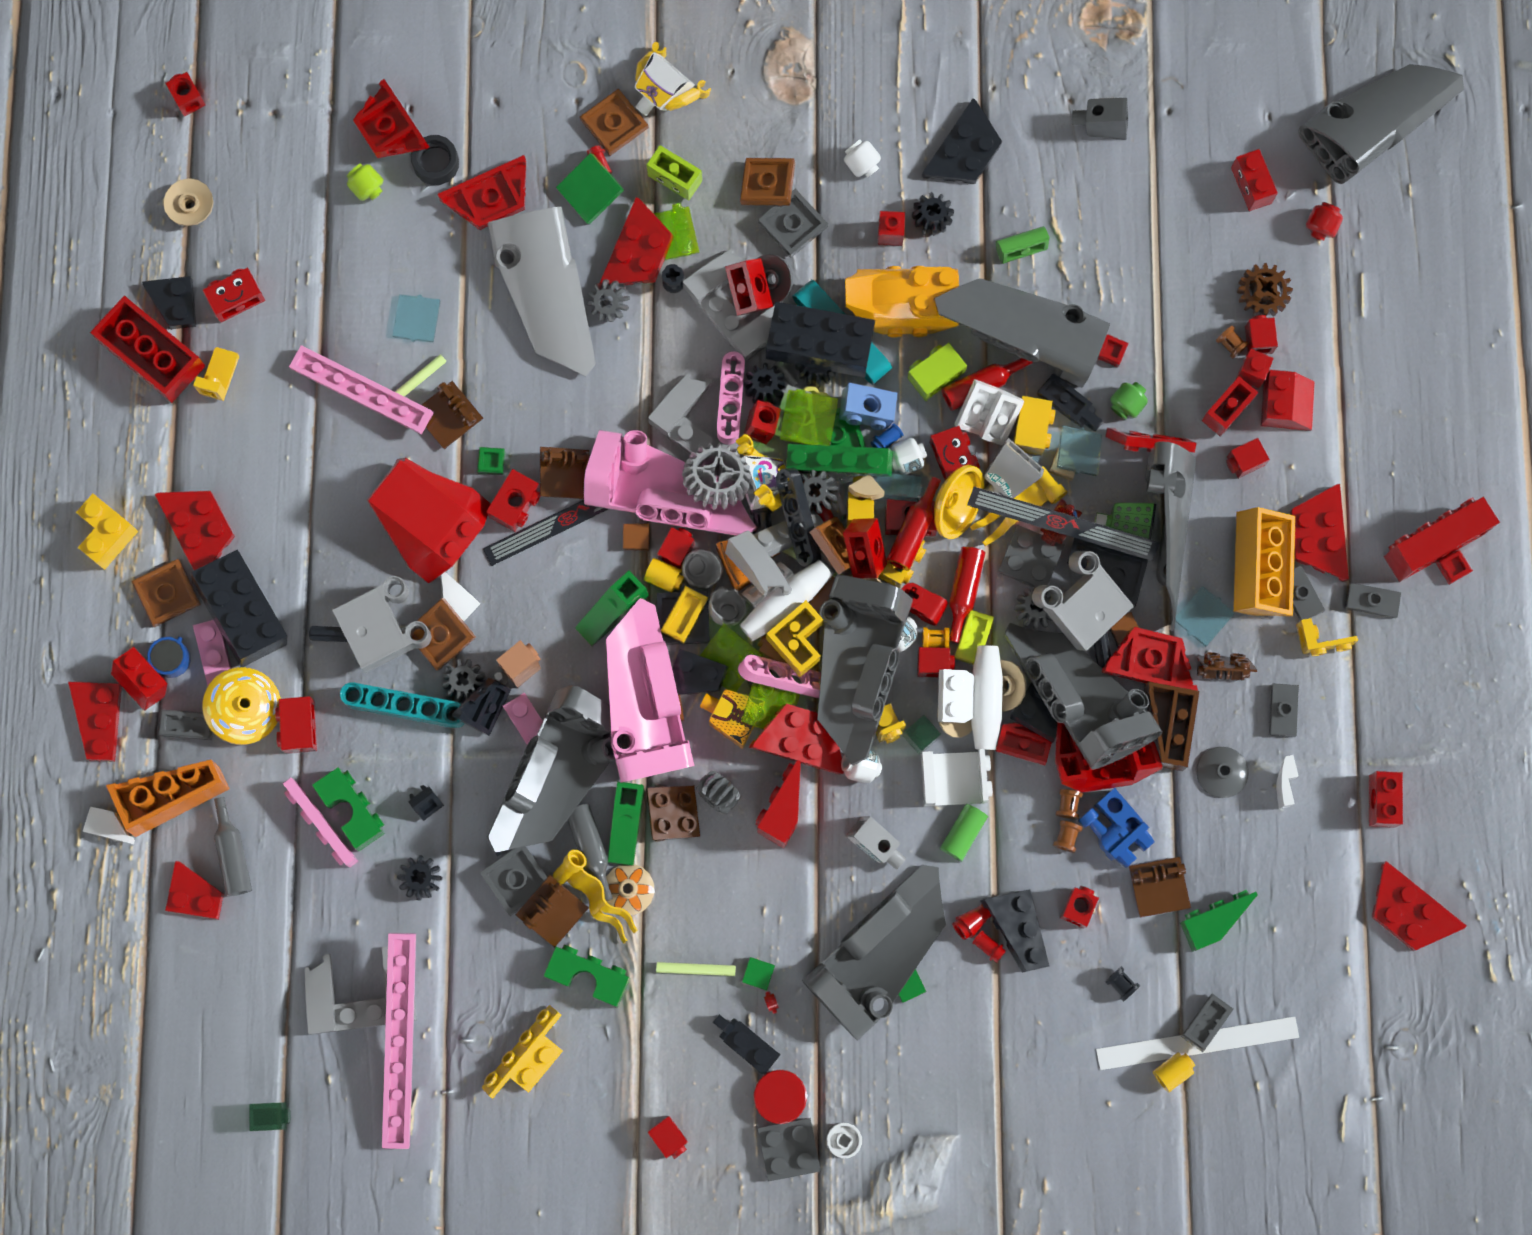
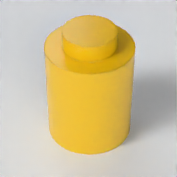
[644,558,684,592]
[1152,1052,1195,1093]

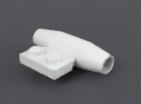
[740,560,832,641]
[938,645,1003,750]

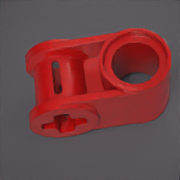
[902,583,949,626]

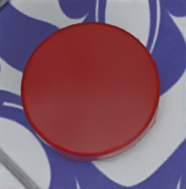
[754,1070,807,1124]

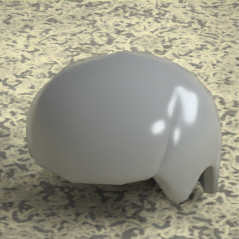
[681,549,722,588]
[708,586,747,627]

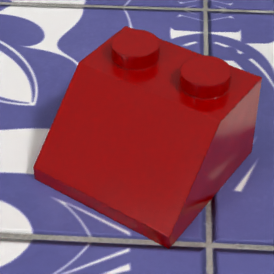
[1261,370,1315,431]

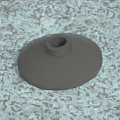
[756,254,793,304]
[1196,747,1249,798]

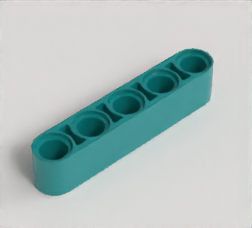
[792,279,892,385]
[340,682,465,728]

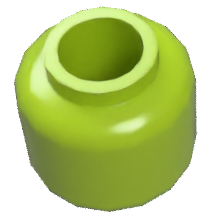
[346,163,384,201]

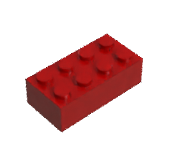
[90,295,205,403]
[1383,496,1500,582]

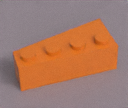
[106,759,230,837]

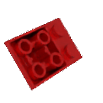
[755,759,801,849]

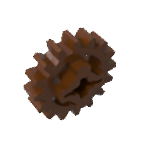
[1237,263,1293,317]

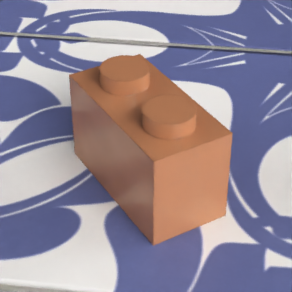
[496,640,541,688]

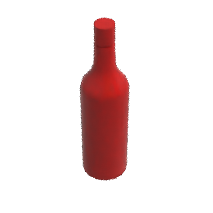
[941,358,1033,411]
[886,477,941,571]
[949,547,986,644]

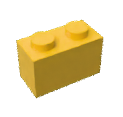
[1013,396,1056,456]

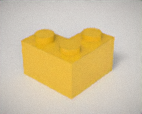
[76,493,138,570]
[766,600,823,677]

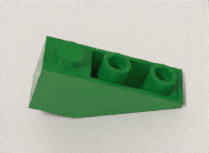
[575,570,649,647]
[608,781,645,866]
[1180,890,1258,952]

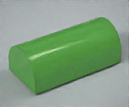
[996,226,1050,264]
[939,804,988,862]

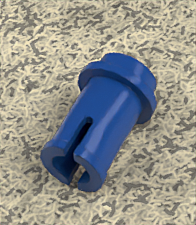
[870,423,904,448]

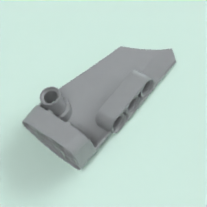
[488,207,596,377]

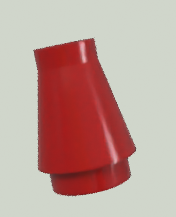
[952,904,991,940]

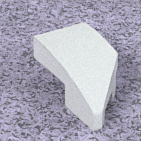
[440,572,480,621]
[1276,755,1298,809]
[83,806,135,844]

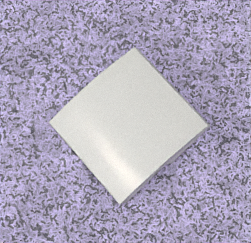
[954,379,1024,445]

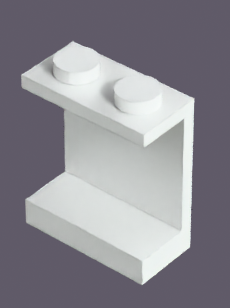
[921,749,992,807]

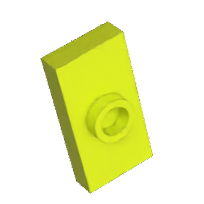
[955,610,994,665]

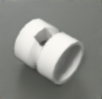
[826,1123,862,1158]

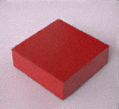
[1097,334,1129,367]
[1436,549,1473,585]

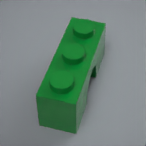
[312,767,385,851]
[544,945,630,1008]

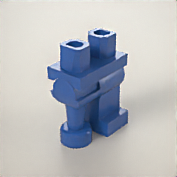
[1078,788,1155,868]

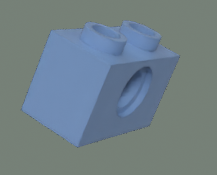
[839,383,897,430]

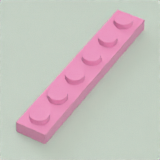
[289,345,433,435]

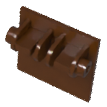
[422,381,484,449]
[540,447,591,499]
[1197,652,1257,681]
[646,785,700,842]
[1129,857,1191,918]
[515,875,589,948]

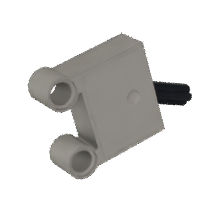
[1032,551,1134,668]
[309,576,432,673]

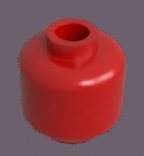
[1306,202,1343,241]

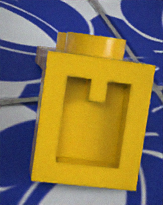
[193,347,239,401]
[878,540,926,588]
[1296,618,1358,657]
[875,703,906,744]

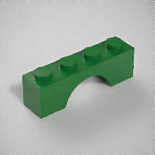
[786,444,893,477]

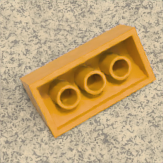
[1233,507,1295,616]

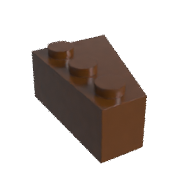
[1144,682,1200,771]

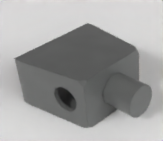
[1072,98,1128,140]

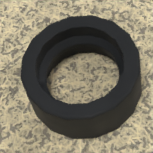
[411,135,459,185]

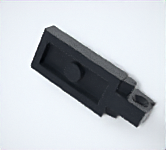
[1037,373,1103,432]
[713,1014,781,1075]

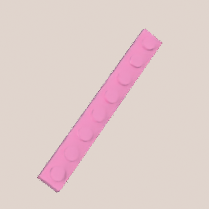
[382,933,416,1149]

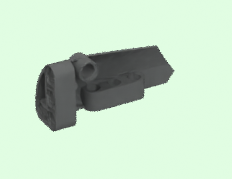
[934,278,1110,388]
[1145,441,1196,631]
[487,685,625,853]

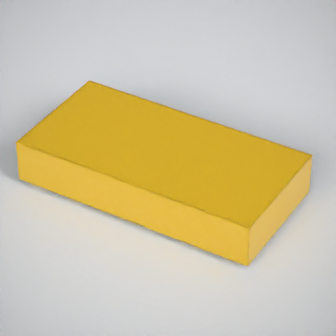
[661,586,708,644]

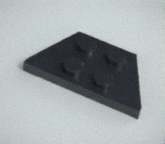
[922,99,1002,184]

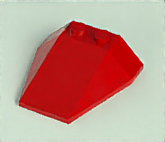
[367,460,491,583]
[1055,722,1163,793]

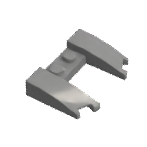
[683,249,790,362]
[648,374,760,474]
[725,509,836,596]
[305,947,417,1035]

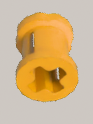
[922,627,949,648]

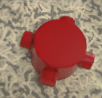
[764,991,779,1014]

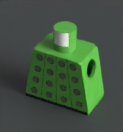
[1094,503,1157,540]

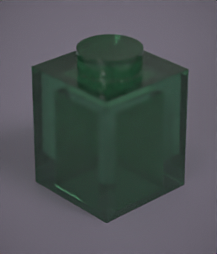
[903,715,941,755]
[249,1102,291,1131]

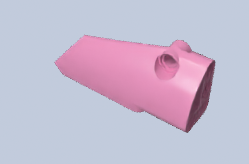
[584,430,756,536]
[606,598,694,783]

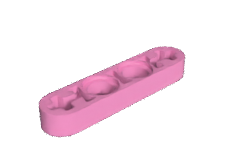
[717,351,745,445]
[738,655,821,698]

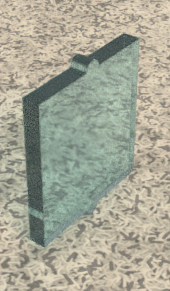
[392,294,441,342]
[1057,425,1102,476]
[876,472,923,502]
[1175,586,1235,647]

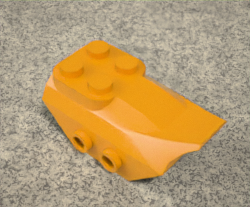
[845,266,959,338]

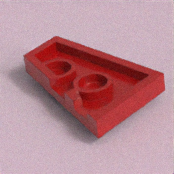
[1105,427,1196,453]
[68,682,122,762]

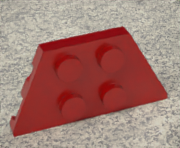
[353,79,429,158]
[437,155,526,230]
[599,197,674,286]
[1290,484,1349,582]
[155,491,235,570]
[1102,627,1198,691]
[749,704,844,775]
[1372,861,1467,951]

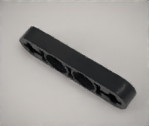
[776,467,821,567]

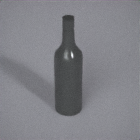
[214,797,252,897]
[568,804,613,902]

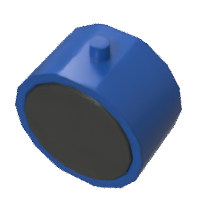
[147,636,191,678]

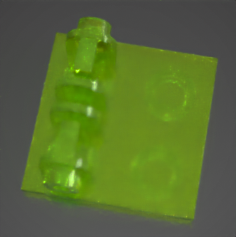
[654,203,700,260]
[779,389,838,446]
[700,623,763,692]
[741,682,800,730]

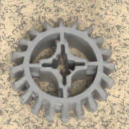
[682,443,751,510]

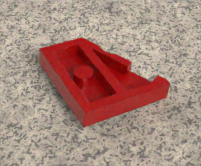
[995,723,1052,766]
[165,861,224,920]

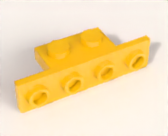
[482,1005,563,1099]

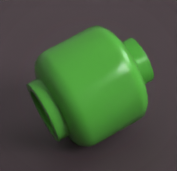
[1110,382,1148,420]

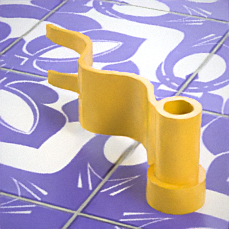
[970,466,1068,546]
[553,850,638,944]

